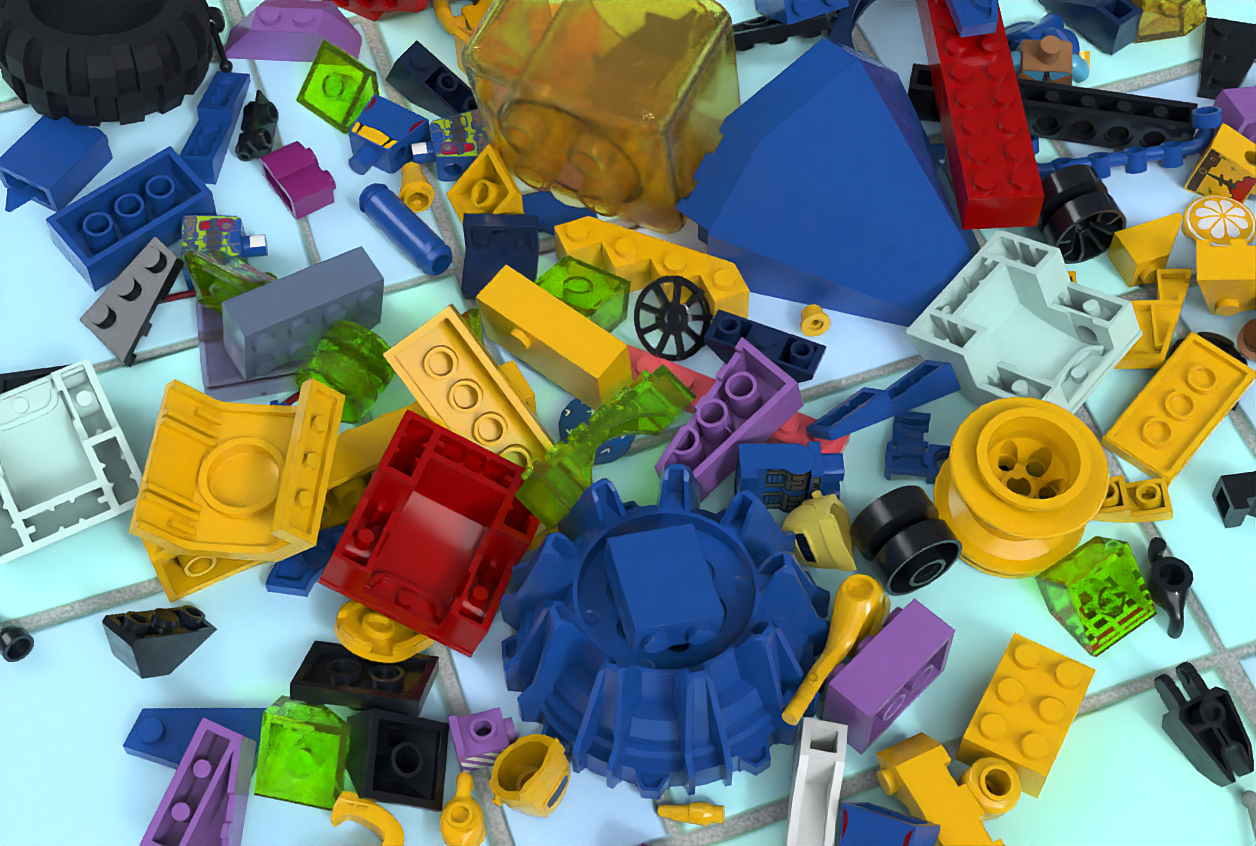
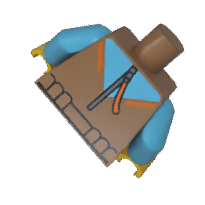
[1011,35,1090,86]

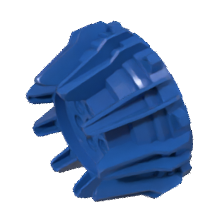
[500,463,831,800]

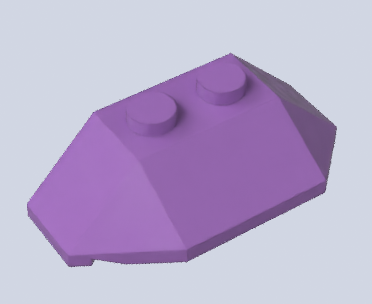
[224,0,362,64]

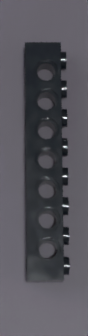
[908,63,1198,159]

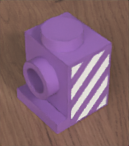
[448,707,517,772]

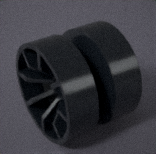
[1037,164,1127,264]
[849,485,962,596]

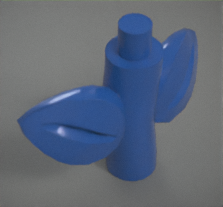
[1004,13,1080,55]

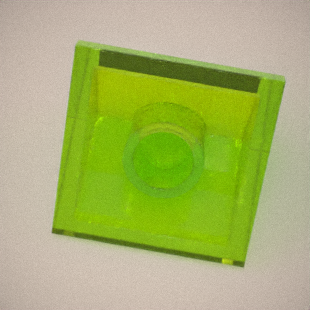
[296,39,380,134]

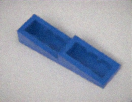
[179,71,251,185]
[806,360,962,441]

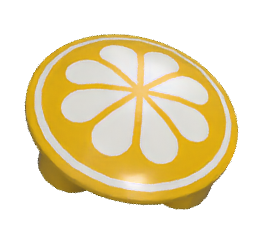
[1181,195,1256,246]

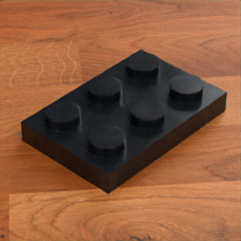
[290,641,439,716]

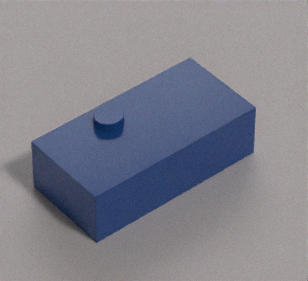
[45,146,217,292]

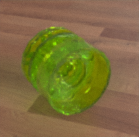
[294,320,397,425]

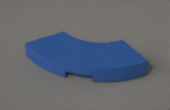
[522,189,598,236]
[265,525,347,597]

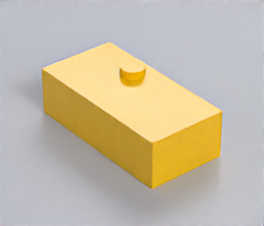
[476,265,634,416]

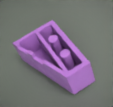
[139,718,257,846]

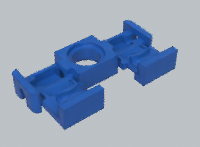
[884,411,1010,484]

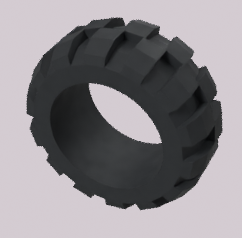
[0,0,213,127]

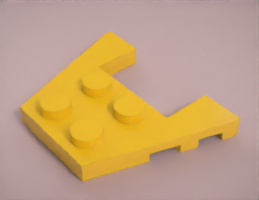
[1068,268,1192,369]

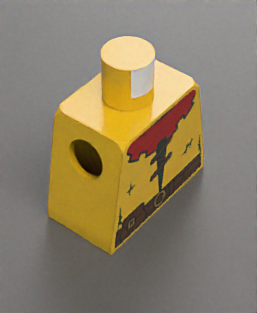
[1183,123,1256,203]

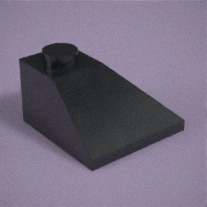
[343,708,449,812]

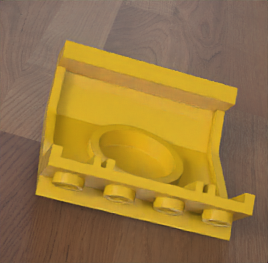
[128,378,346,562]

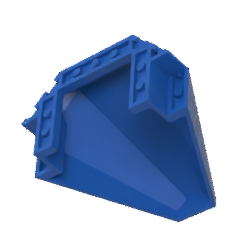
[675,37,981,327]

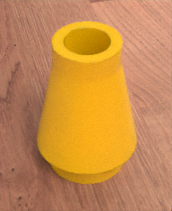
[399,162,435,213]

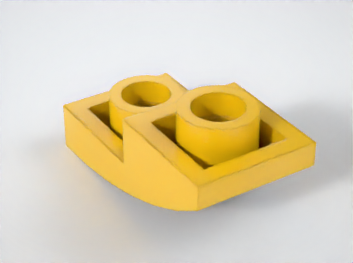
[1092,475,1173,523]

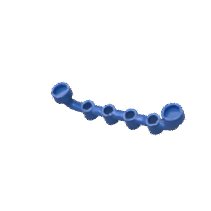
[1030,106,1222,179]

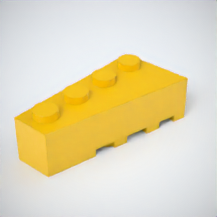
[1196,239,1256,316]

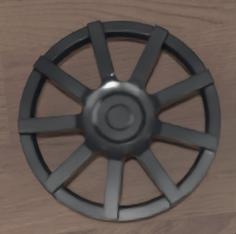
[634,275,713,361]

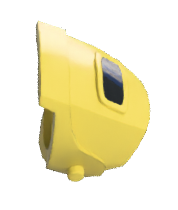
[782,490,856,572]

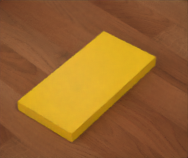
[1100,331,1256,487]

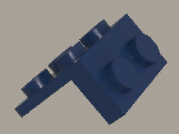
[461,213,540,300]

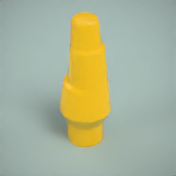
[657,801,726,826]

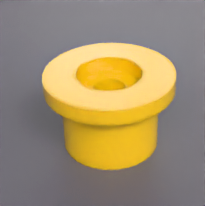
[800,304,831,337]

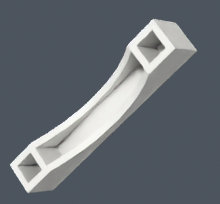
[785,717,848,846]

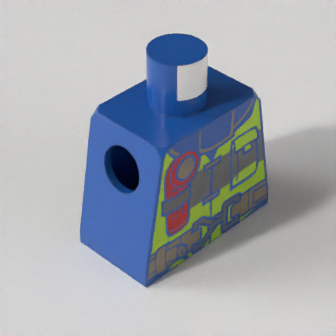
[411,108,491,182]
[181,215,268,290]

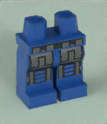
[733,441,845,513]

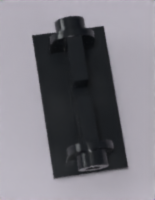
[235,90,279,162]

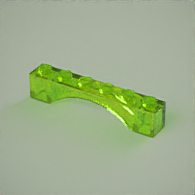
[514,364,697,531]

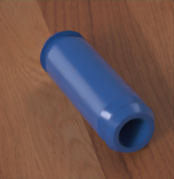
[359,183,452,276]

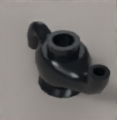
[1145,537,1194,639]

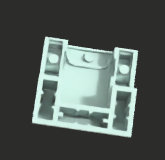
[905,229,1143,414]
[0,358,142,565]

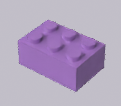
[822,598,956,755]

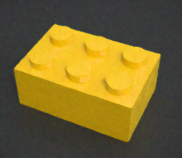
[956,632,1096,799]

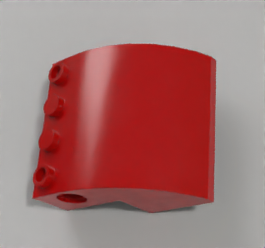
[318,409,556,658]

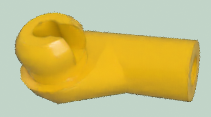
[433,0,467,36]

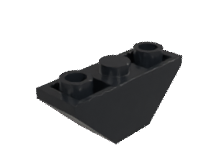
[102,605,217,679]

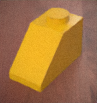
[1107,212,1183,288]

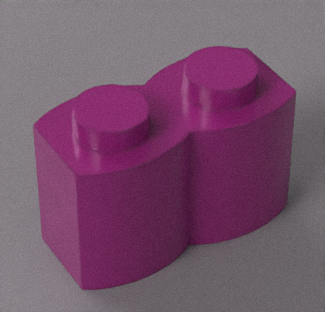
[259,141,336,220]

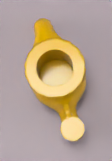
[440,771,486,846]

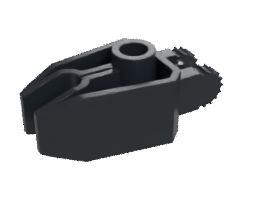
[1154,661,1254,788]

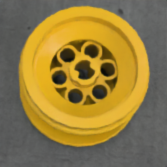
[933,397,1110,579]

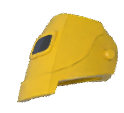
[488,734,571,818]

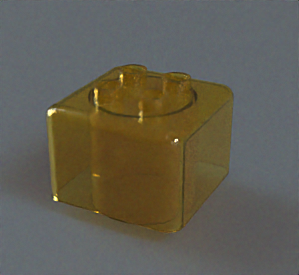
[461,0,741,235]

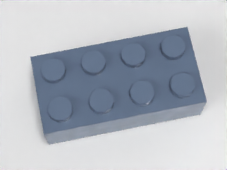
[222,246,384,381]

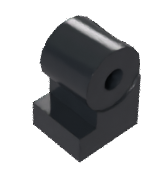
[1212,471,1256,529]

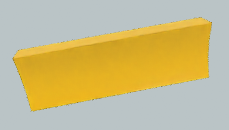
[383,303,588,552]

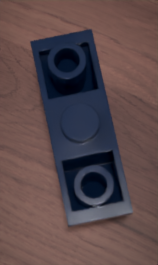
[704,309,827,383]

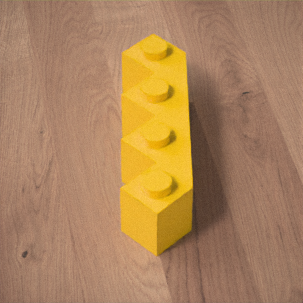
[554,216,750,323]
[876,732,1005,846]

